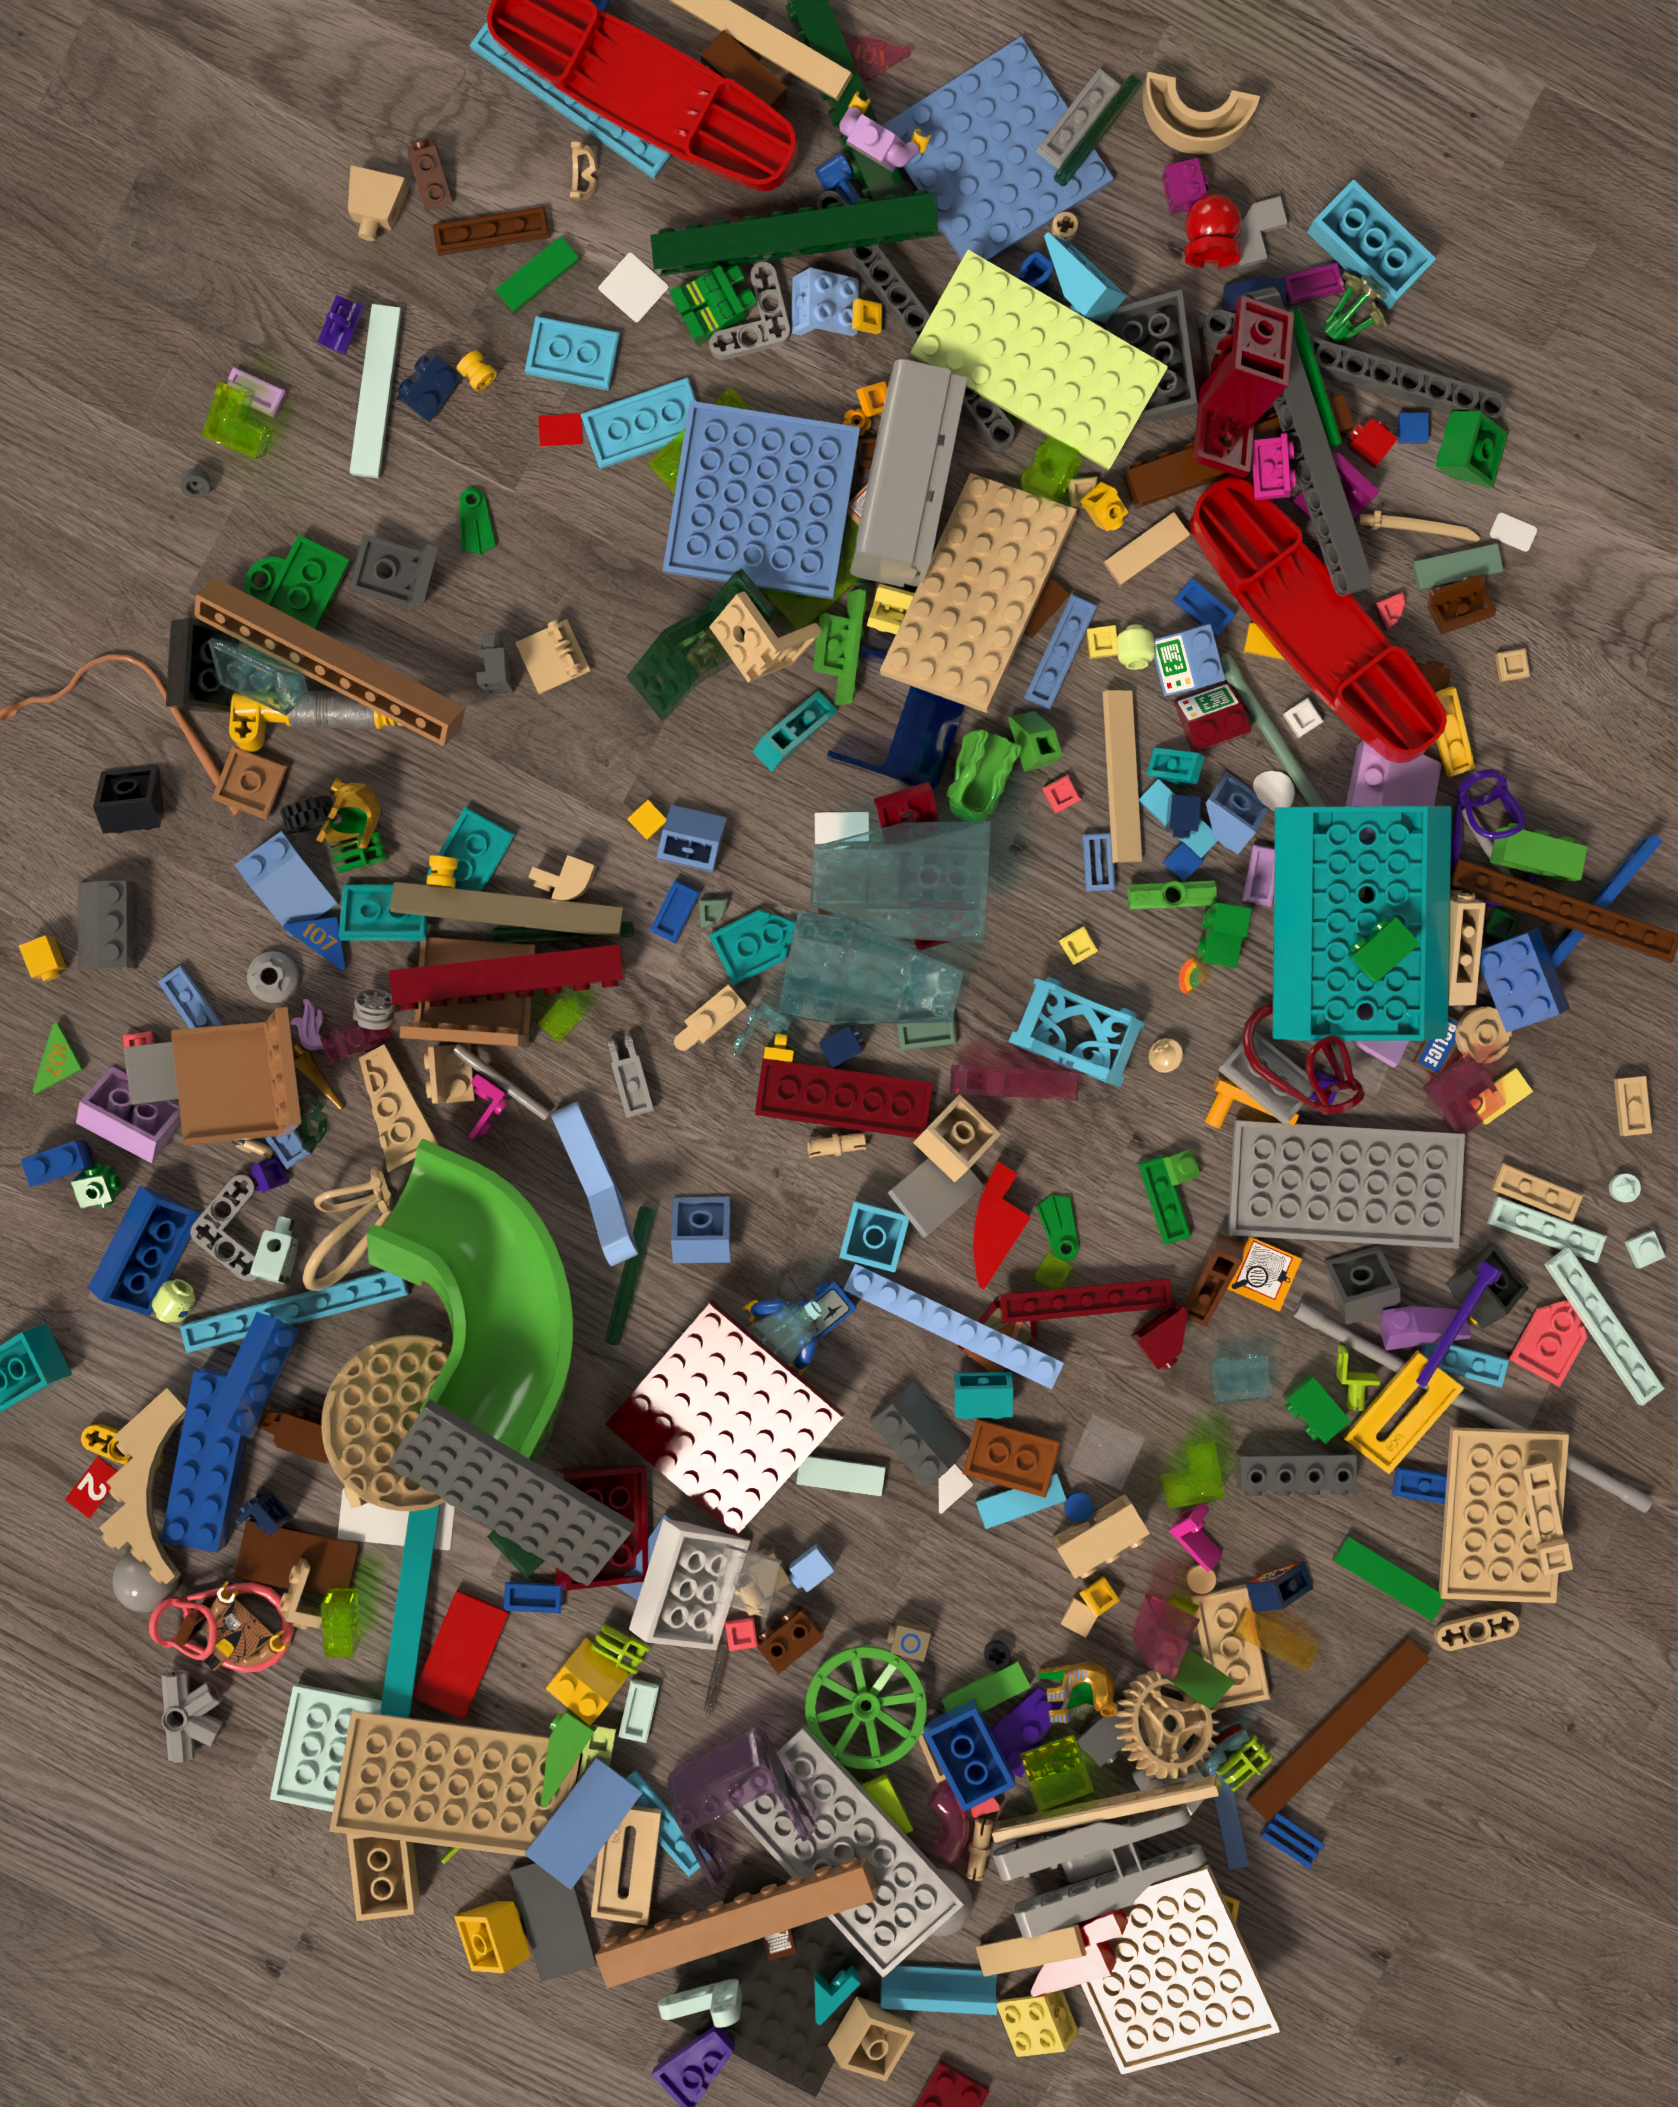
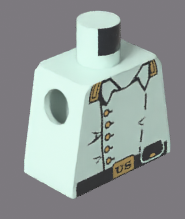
[250,1216,299,1285]

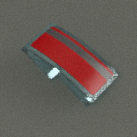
[1198,1721,1250,1772]

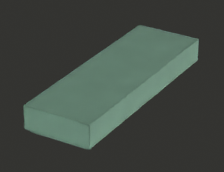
[1412,543,1504,591]

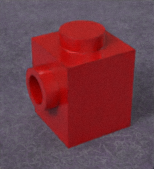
[1348,418,1398,469]

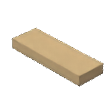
[1103,512,1190,586]
[1491,1163,1583,1222]

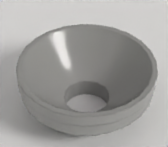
[247,951,300,1003]

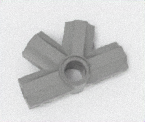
[161,1669,224,1763]

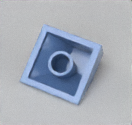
[1206,771,1269,855]

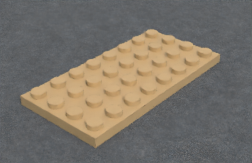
[880,473,1076,713]
[329,1710,580,1857]

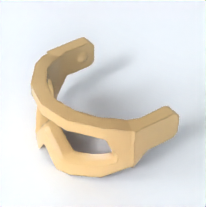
[570,142,598,199]

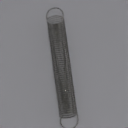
[704,1636,729,1719]

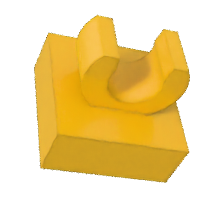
[764,1034,794,1062]

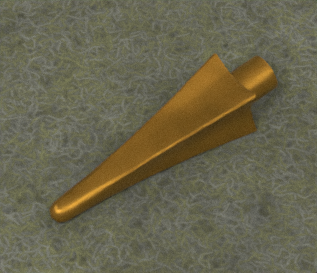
[292,1044,344,1110]

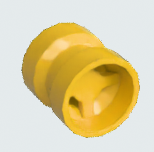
[457,350,497,392]
[426,855,459,888]

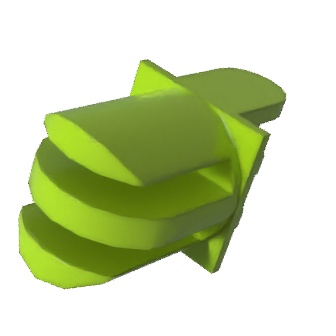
[590,1623,651,1674]
[1215,1734,1274,1792]

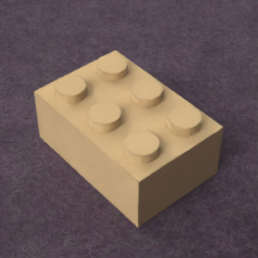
[1052,1494,1150,1579]
[347,1834,420,1921]

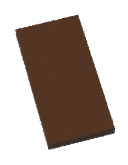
[234,1519,360,1601]

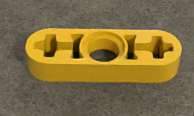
[81,1424,164,1470]

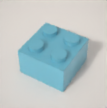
[839,1200,909,1272]

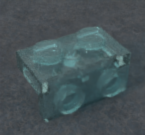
[1209,1355,1273,1405]

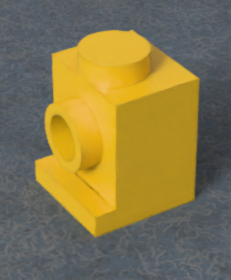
[1080,482,1129,532]

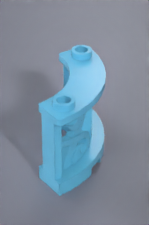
[1008,977,1145,1088]

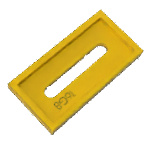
[1343,1350,1464,1474]

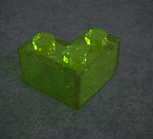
[201,379,274,459]
[1158,1437,1225,1509]

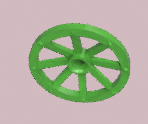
[805,1645,927,1769]

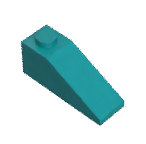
[752,690,838,772]

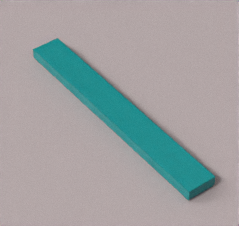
[380,1505,440,1718]

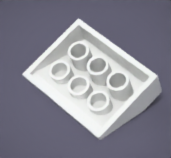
[629,1519,750,1650]

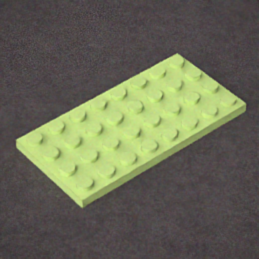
[910,250,1168,471]

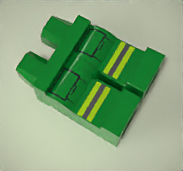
[669,265,757,347]

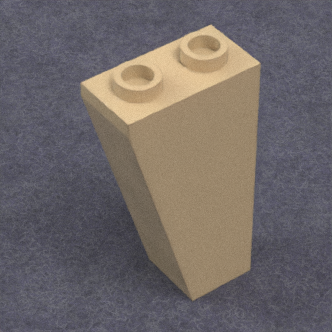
[1448,888,1486,1006]

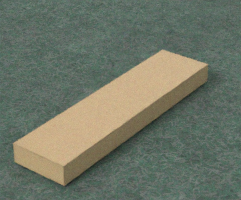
[976,1925,1087,1976]

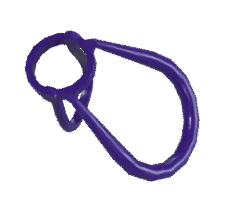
[1450,769,1537,907]

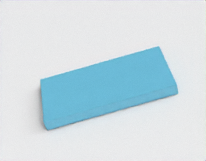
[581,377,696,469]

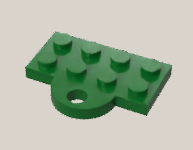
[244,534,352,630]

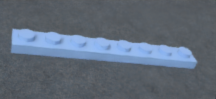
[843,1264,1064,1389]

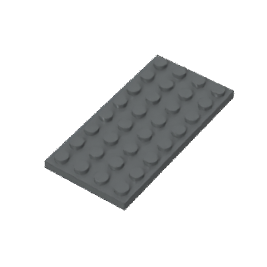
[388,1399,635,1586]

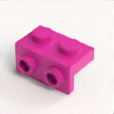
[1252,433,1296,500]

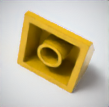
[546,1637,630,1726]
[454,1901,531,1973]

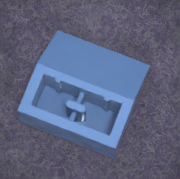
[656,805,727,873]

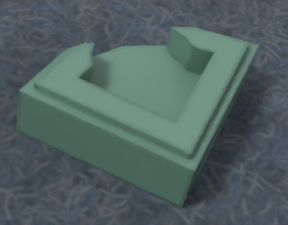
[699,899,728,929]

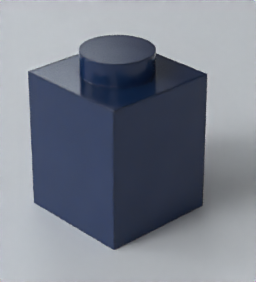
[1166,795,1201,839]
[819,1026,865,1068]

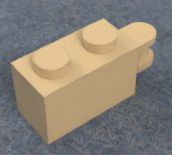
[674,984,748,1051]

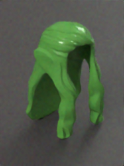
[947,729,1022,823]

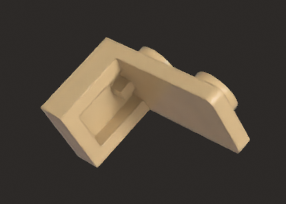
[280,1558,323,1630]

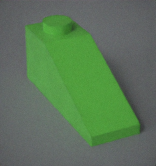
[541,1709,597,1808]

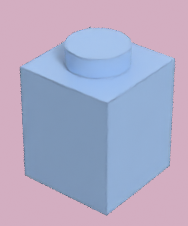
[789,1543,834,1592]

